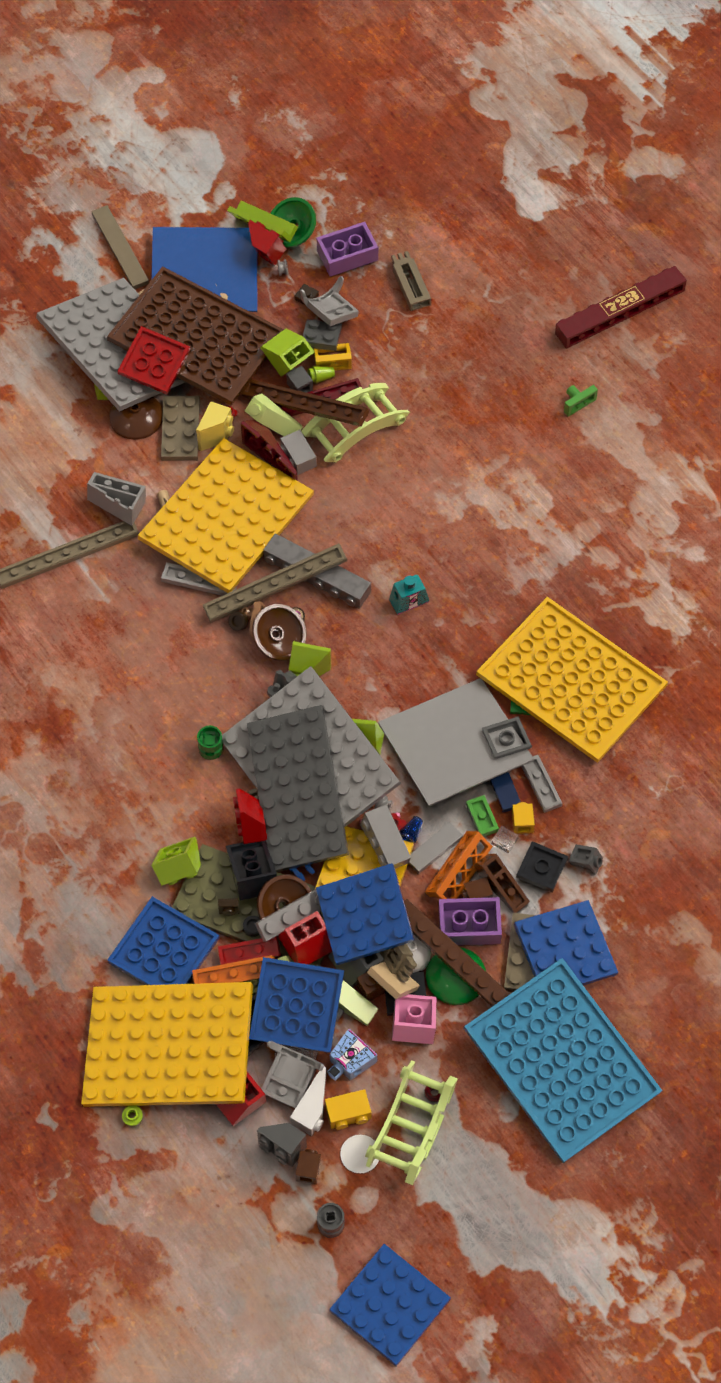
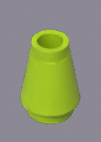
[307,366,335,384]

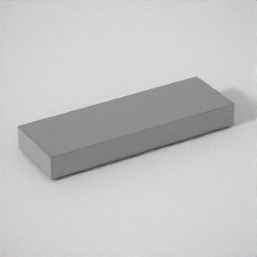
[521,755,562,813]
[408,822,463,874]

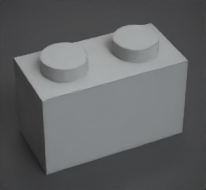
[280,430,317,475]

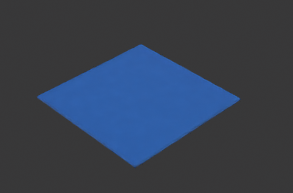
[152,227,257,312]

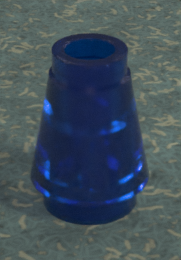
[399,816,423,843]

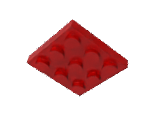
[118,326,191,395]

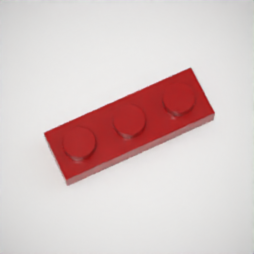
[218,936,281,965]

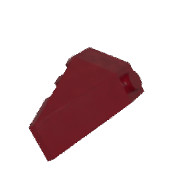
[241,420,298,481]

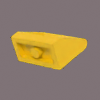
[314,343,352,370]

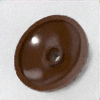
[109,397,163,440]
[252,604,306,661]
[257,875,312,920]

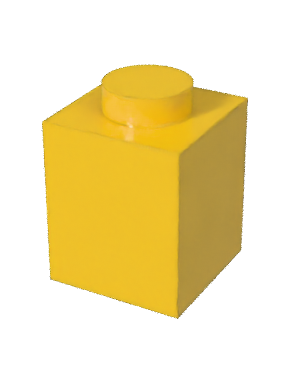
[512,802,535,834]

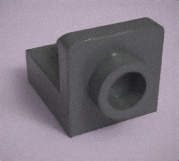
[569,844,603,874]

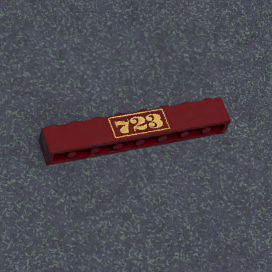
[555,266,687,349]

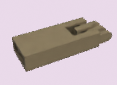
[391,251,431,311]
[379,944,417,982]

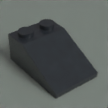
[226,841,277,901]

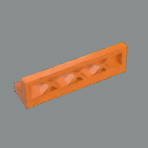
[425,831,493,899]
[192,955,276,984]

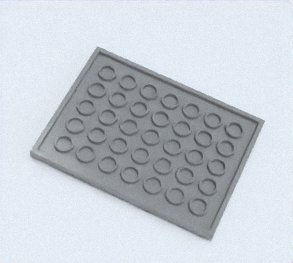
[36,278,185,411]
[222,666,401,828]

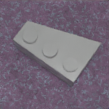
[87,472,146,526]
[360,804,411,869]

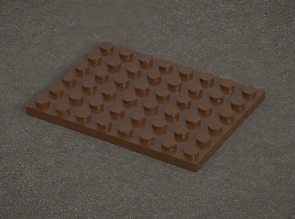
[107,266,284,406]

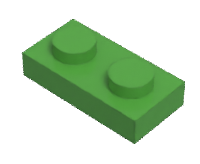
[466,795,499,837]

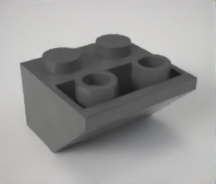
[328,952,384,988]
[257,1123,307,1167]

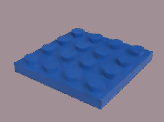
[316,863,415,965]
[107,896,220,985]
[514,900,618,985]
[249,957,344,1053]
[329,1244,451,1367]

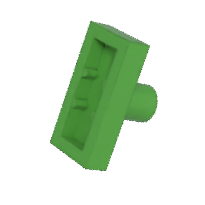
[564,385,598,417]

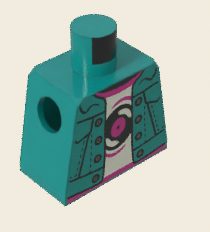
[389,575,429,615]

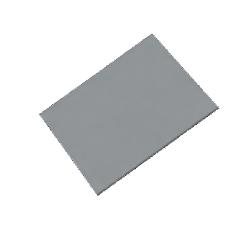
[378,678,534,806]

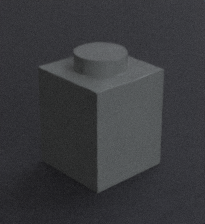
[286,365,313,393]

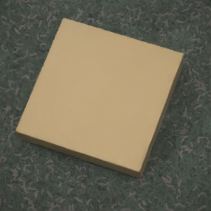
[367,961,420,999]

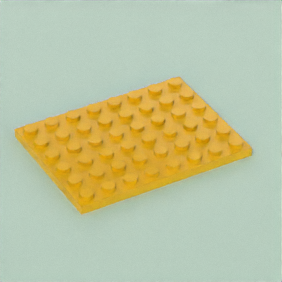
[138,438,314,593]
[476,597,668,763]
[81,982,253,1107]

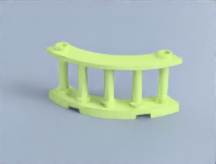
[301,383,410,463]
[365,1060,458,1185]

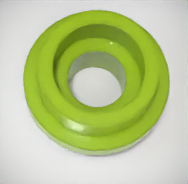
[122,1106,143,1126]

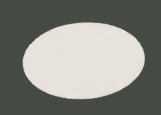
[340,1135,380,1173]

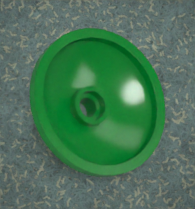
[270,197,316,248]
[426,947,486,1005]

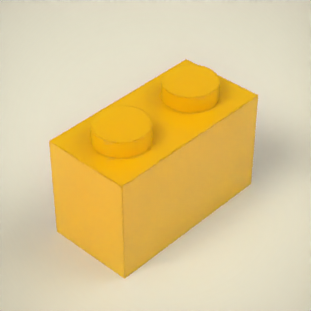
[325,1089,372,1130]

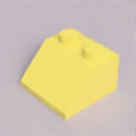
[196,402,234,451]

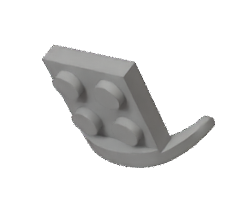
[300,276,359,326]
[262,1041,324,1108]

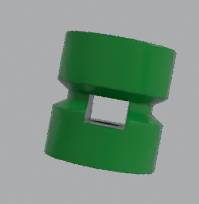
[197,725,224,760]

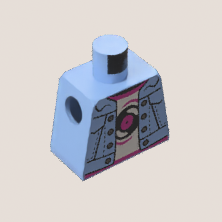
[327,1029,377,1081]

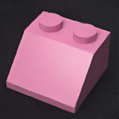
[392,994,436,1044]

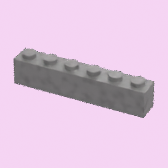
[263,533,371,609]

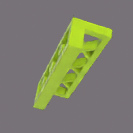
[227,201,298,242]

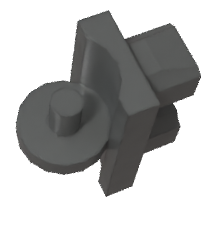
[267,670,297,697]

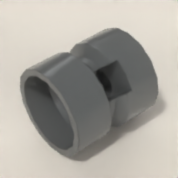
[317,1203,345,1238]

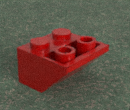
[248,220,286,266]
[233,788,267,844]
[278,911,332,965]
[216,1072,266,1126]

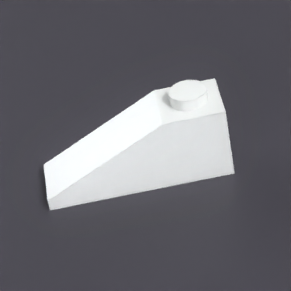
[290,1067,326,1136]

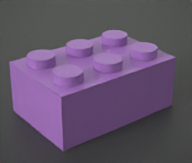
[316,222,378,276]
[438,897,502,945]

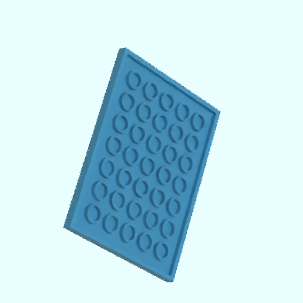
[464,958,662,1163]

